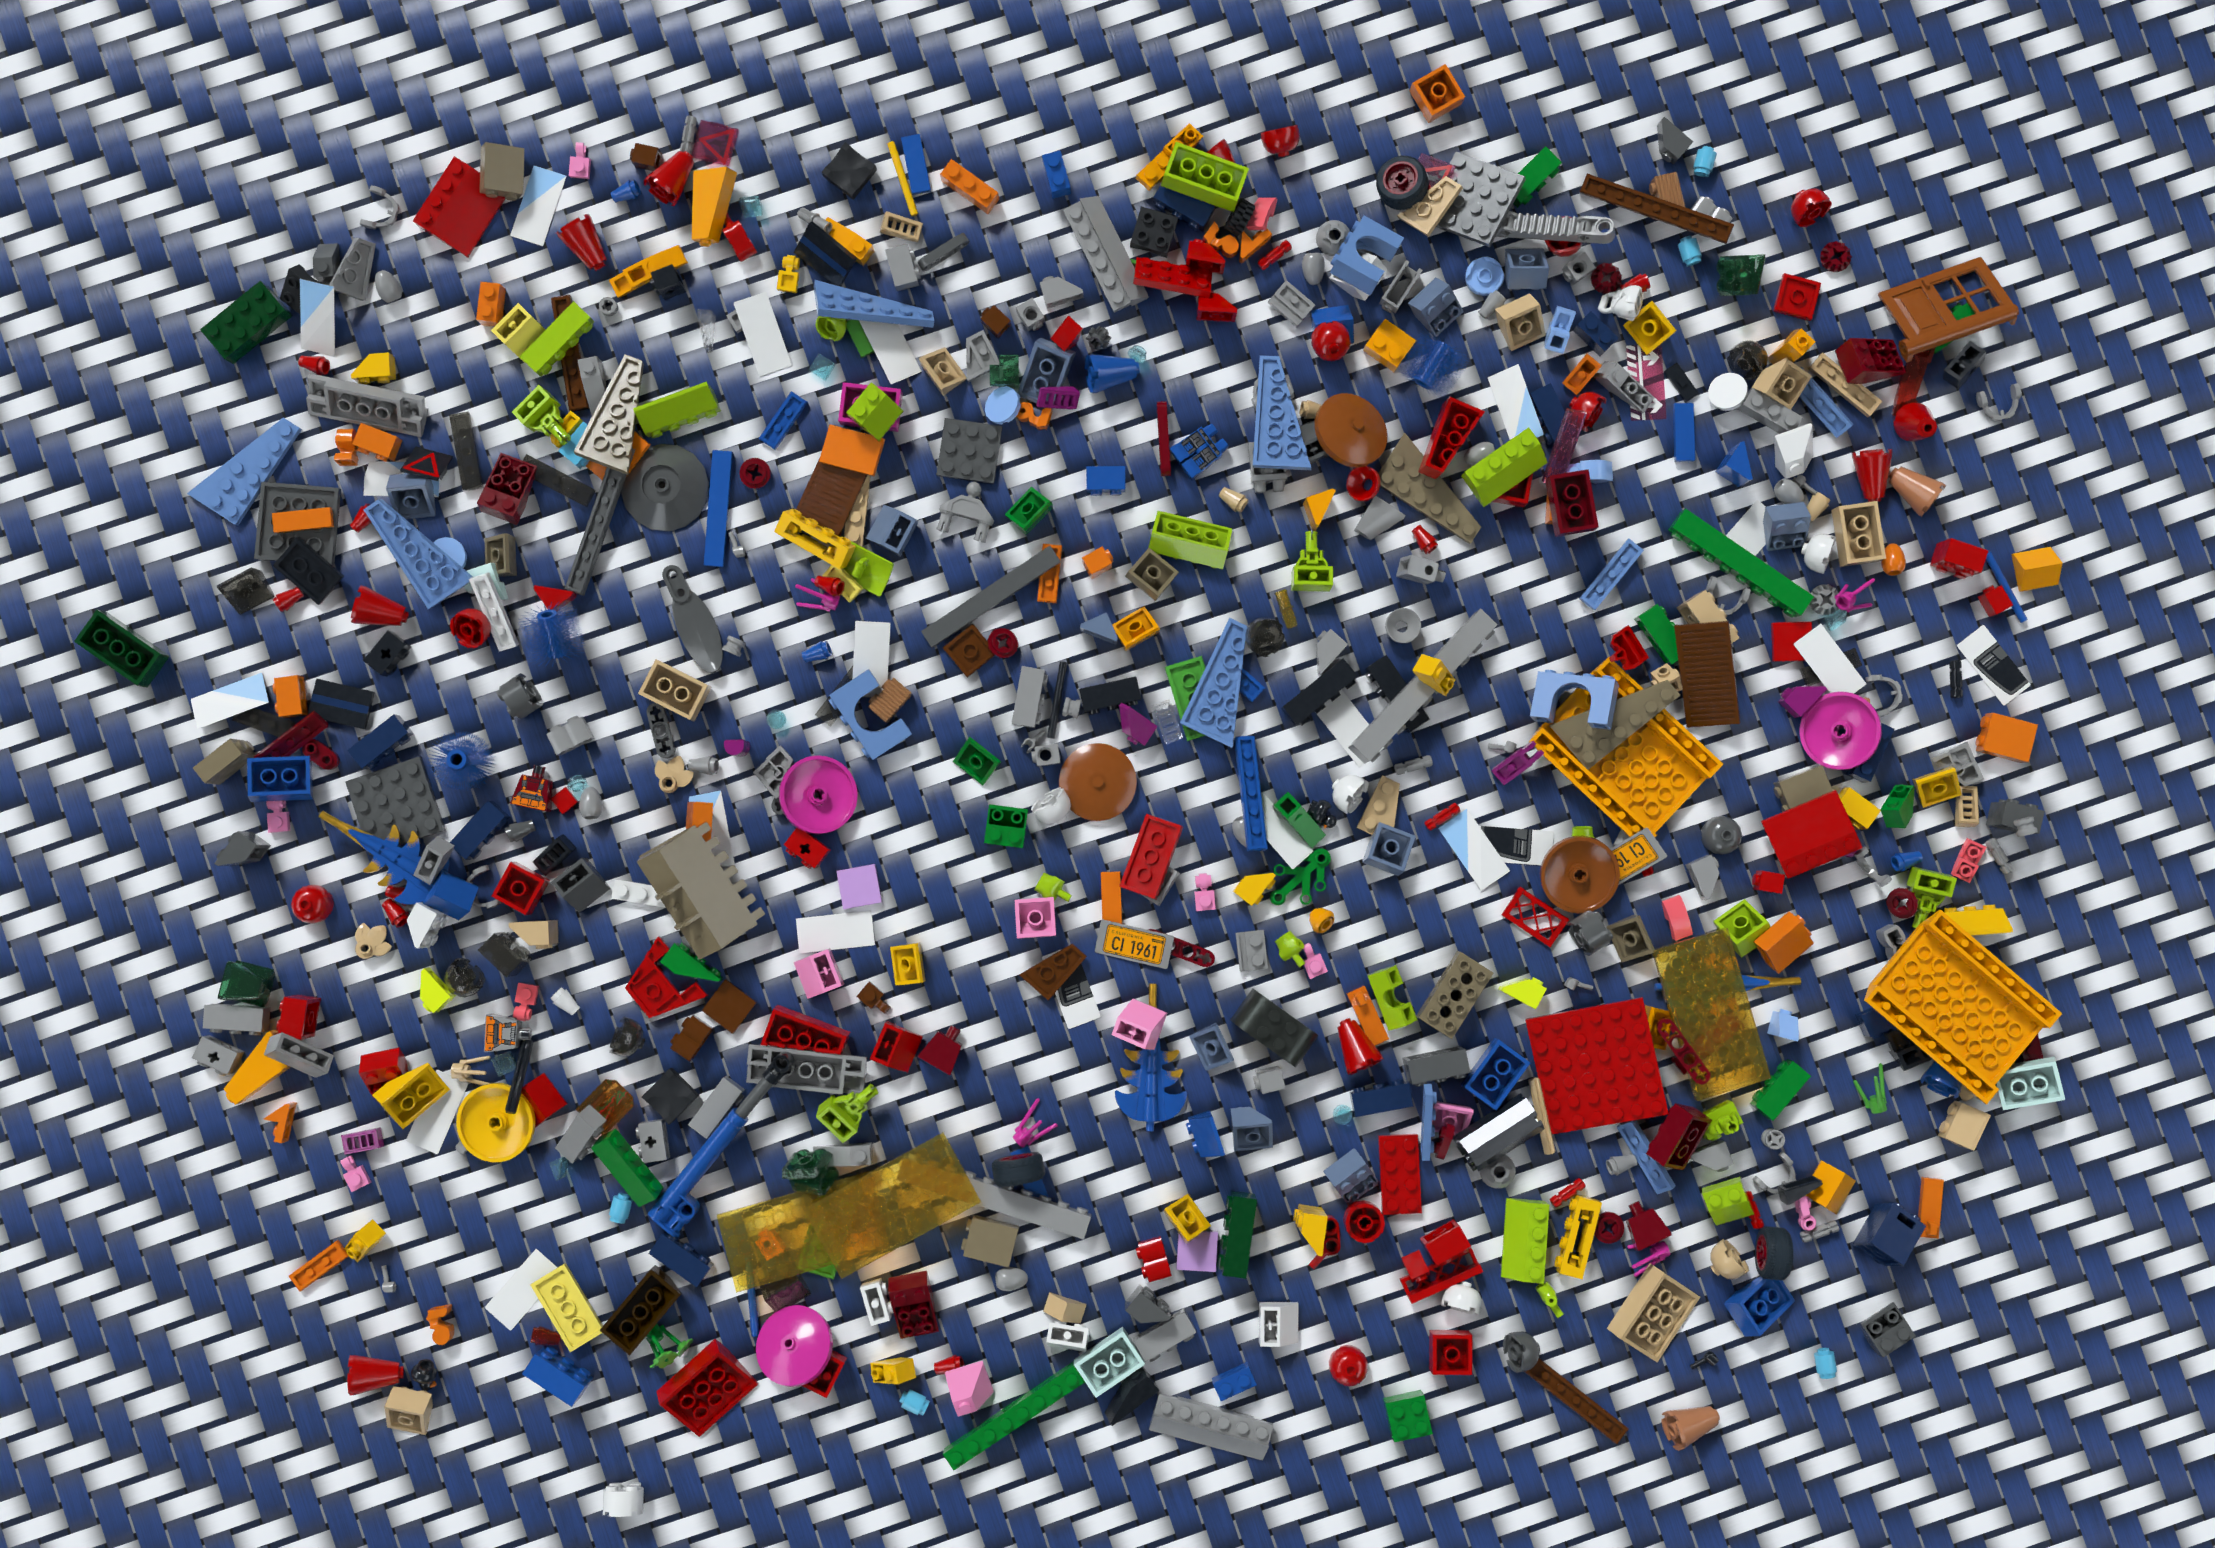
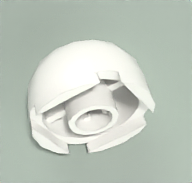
[1801,534,1836,574]
[1332,775,1369,814]
[1031,787,1071,824]
[1441,1281,1482,1315]

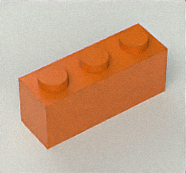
[940,159,999,214]

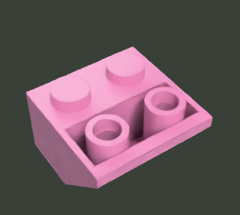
[794,948,844,999]
[1112,999,1167,1050]

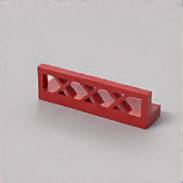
[1400,1247,1483,1304]

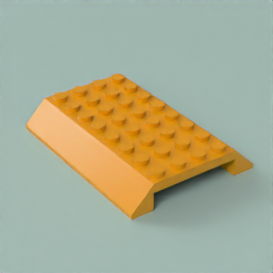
[1529,657,1723,837]
[1864,910,2062,1104]

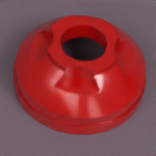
[1346,466,1381,501]

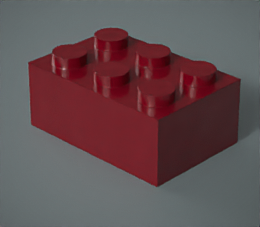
[1545,469,1599,537]
[1646,1103,1712,1170]

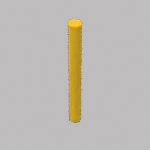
[887,141,918,217]

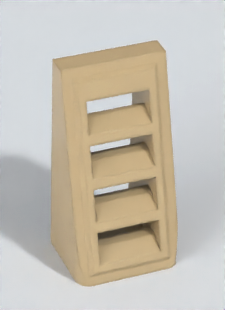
[879,211,923,242]
[1955,785,1979,827]

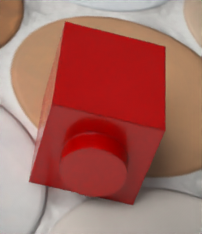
[1978,585,2013,617]
[1752,870,1785,894]
[1401,1250,1430,1283]

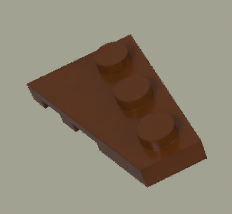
[1019,943,1087,1000]

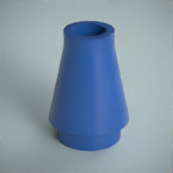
[611,180,641,203]
[802,641,832,663]
[1891,851,1923,872]

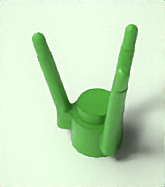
[1853,1063,1887,1114]

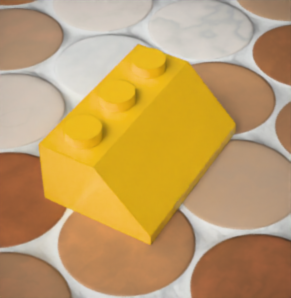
[1944,904,2013,935]
[1293,1204,1328,1256]

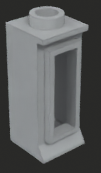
[1379,260,1422,313]

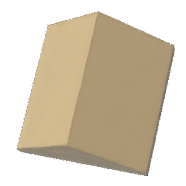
[919,347,967,396]

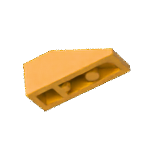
[826,217,875,267]

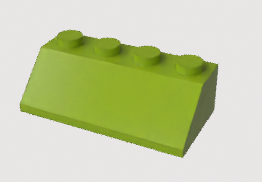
[1161,142,1249,212]
[633,381,721,438]
[1461,427,1548,508]
[1148,511,1232,569]
[1501,1198,1550,1284]

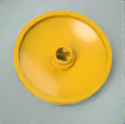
[456,1083,536,1162]

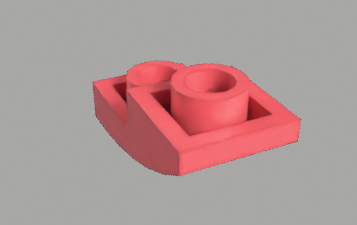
[1246,198,1278,230]
[1951,838,1987,883]
[1662,895,1693,941]

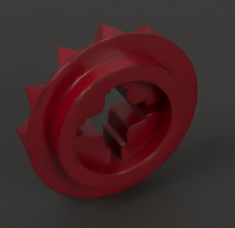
[1820,241,1852,272]
[1591,263,1622,294]
[739,458,771,489]
[987,628,1018,658]
[1887,887,1919,919]
[1594,1211,1624,1244]

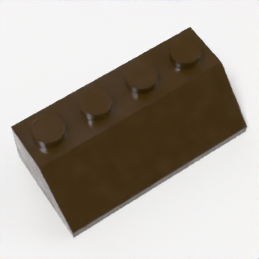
[600,1265,682,1356]

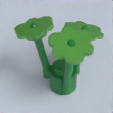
[646,1324,693,1368]

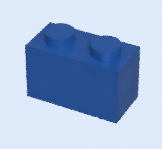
[1042,150,1071,199]
[1086,466,1125,496]
[1212,1362,1257,1401]

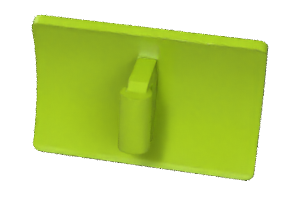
[844,541,894,597]

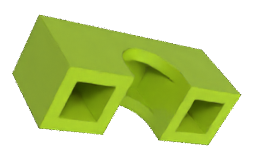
[1368,965,1417,1031]

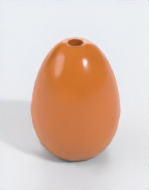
[1881,543,1906,576]

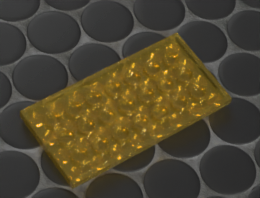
[1652,928,1771,1101]
[804,1132,981,1279]
[716,1171,890,1293]

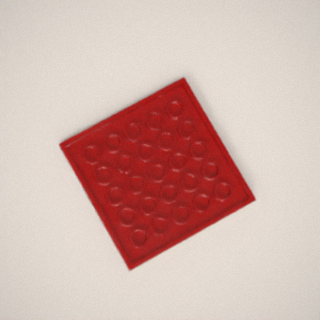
[1525,997,1669,1134]

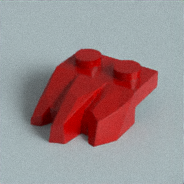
[1609,625,1649,670]

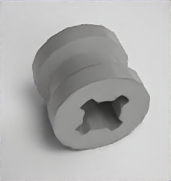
[722,635,746,657]
[1062,697,1081,719]
[2013,816,2038,837]
[1761,1128,1785,1149]

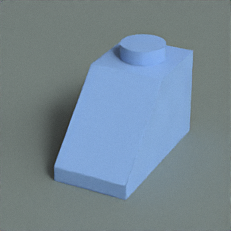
[1767,1009,1799,1042]

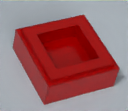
[551,787,579,814]

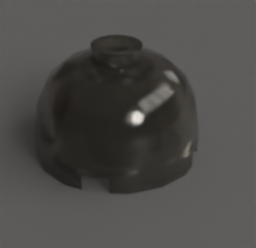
[1727,340,1768,380]
[1245,617,1285,657]
[444,958,486,998]
[609,1016,645,1057]

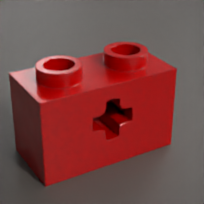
[784,828,831,869]

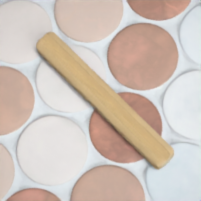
[1528,1077,1556,1155]

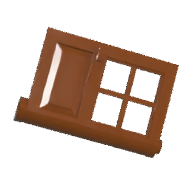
[1878,257,2019,363]

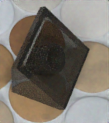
[217,567,275,615]
[758,1259,812,1312]

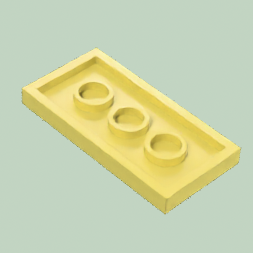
[530,1263,603,1352]

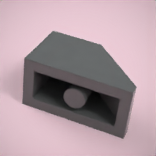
[1657,117,1693,165]
[313,243,340,283]

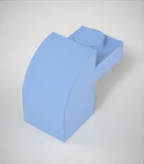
[1544,306,1576,354]
[1566,460,1613,484]

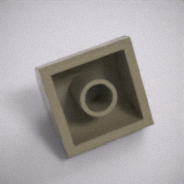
[1125,548,1179,601]

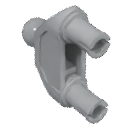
[936,482,994,543]

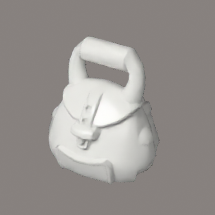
[1598,285,1643,321]

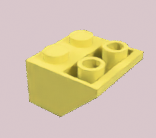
[491,303,546,363]

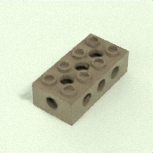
[1416,951,1494,1039]

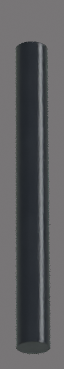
[1047,661,1067,739]

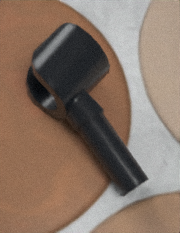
[1690,1351,1719,1370]

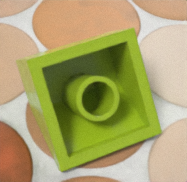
[846,382,904,441]
[1713,899,1770,958]
[1702,1177,1754,1226]

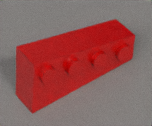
[1418,397,1485,479]

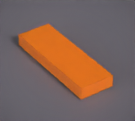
[272,507,334,533]
[1037,544,1062,604]
[1101,871,1122,924]
[289,1240,349,1292]

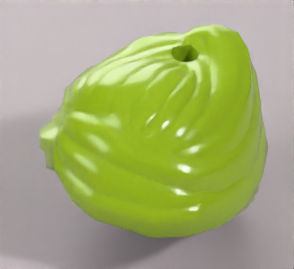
[816,316,847,341]

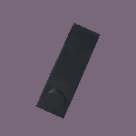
[1105,1366,1160,1426]

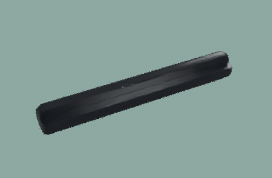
[505,1040,533,1114]

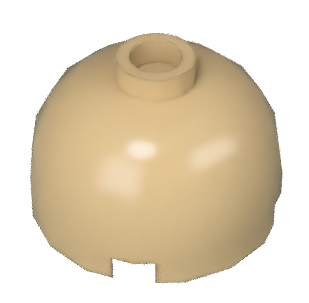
[1710,1239,1749,1280]

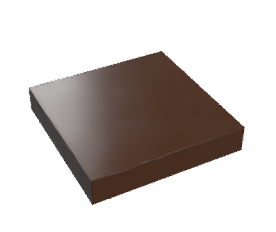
[943,623,995,678]
[702,979,757,1034]

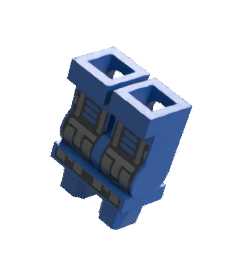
[1170,424,1229,481]

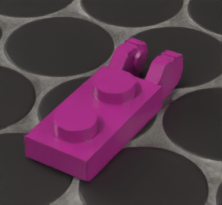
[1491,741,1544,785]

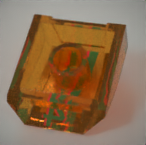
[576,1079,634,1135]

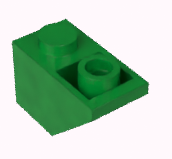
[1880,785,1915,828]

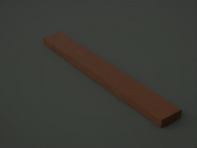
[1580,173,1734,244]

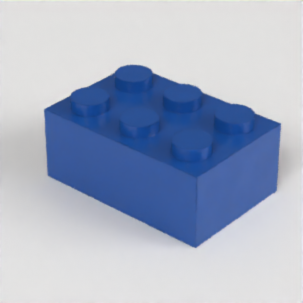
[247,756,313,802]
[1461,1038,1530,1110]
[522,1346,594,1407]

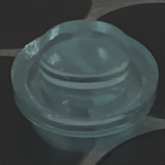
[1128,345,1147,363]
[766,710,786,729]
[567,775,587,792]
[1333,1105,1352,1124]

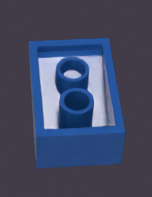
[1186,1110,1225,1157]
[1724,1276,1795,1337]

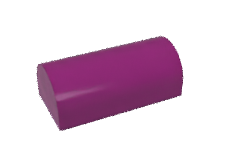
[724,739,750,757]

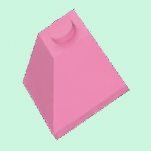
[945,1361,994,1417]

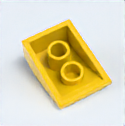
[372,1063,450,1129]

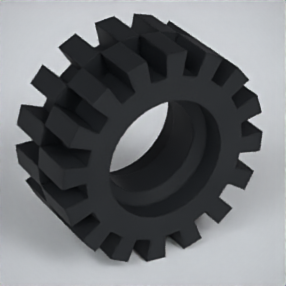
[1224,198,1255,236]

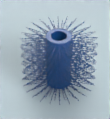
[1399,331,1469,399]
[518,602,585,667]
[427,731,495,791]

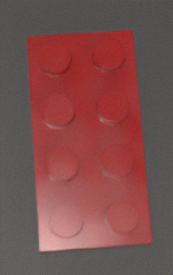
[1133,257,1212,298]
[1119,814,1183,900]
[1378,1134,1422,1215]

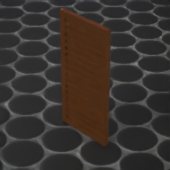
[796,425,867,537]
[1674,621,1741,728]

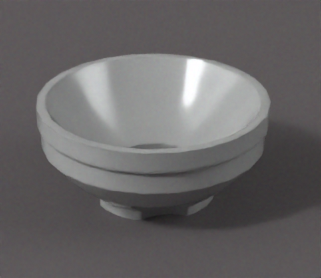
[1316,220,1350,256]
[1385,608,1421,643]
[1479,1155,1515,1188]

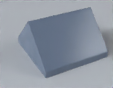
[1080,612,1118,645]
[1189,1023,1234,1071]

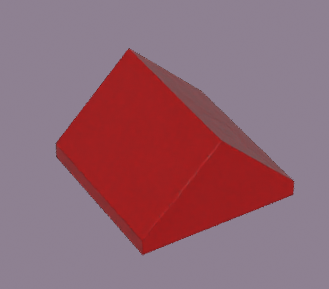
[521,1073,568,1128]

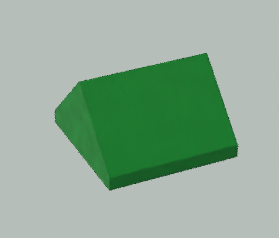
[1005,487,1053,535]
[953,737,1002,785]

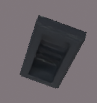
[533,834,576,876]
[1777,1176,1823,1205]

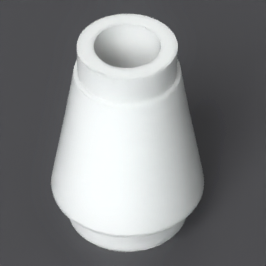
[550,987,580,1015]

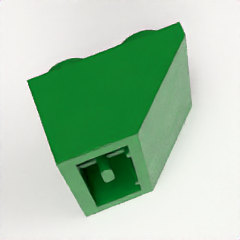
[984,804,1028,848]

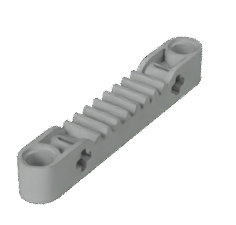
[1496,211,1616,244]

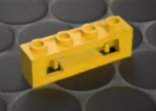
[774,509,856,569]
[1554,1194,1602,1279]

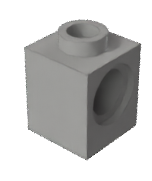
[1562,252,1596,285]
[1016,298,1045,332]
[1031,743,1061,767]

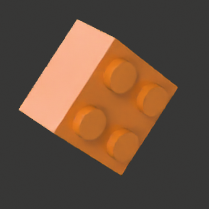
[1409,64,1465,123]

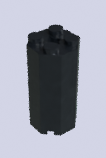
[1453,1093,1545,1172]

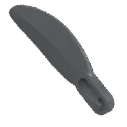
[662,565,723,673]

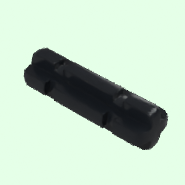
[1949,660,1963,698]

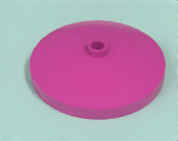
[1800,692,1882,770]
[779,756,858,834]
[756,1305,833,1387]

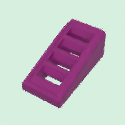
[1036,386,1080,409]
[341,1127,384,1155]

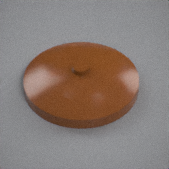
[1315,393,1387,467]
[1059,743,1137,821]
[1540,836,1620,913]

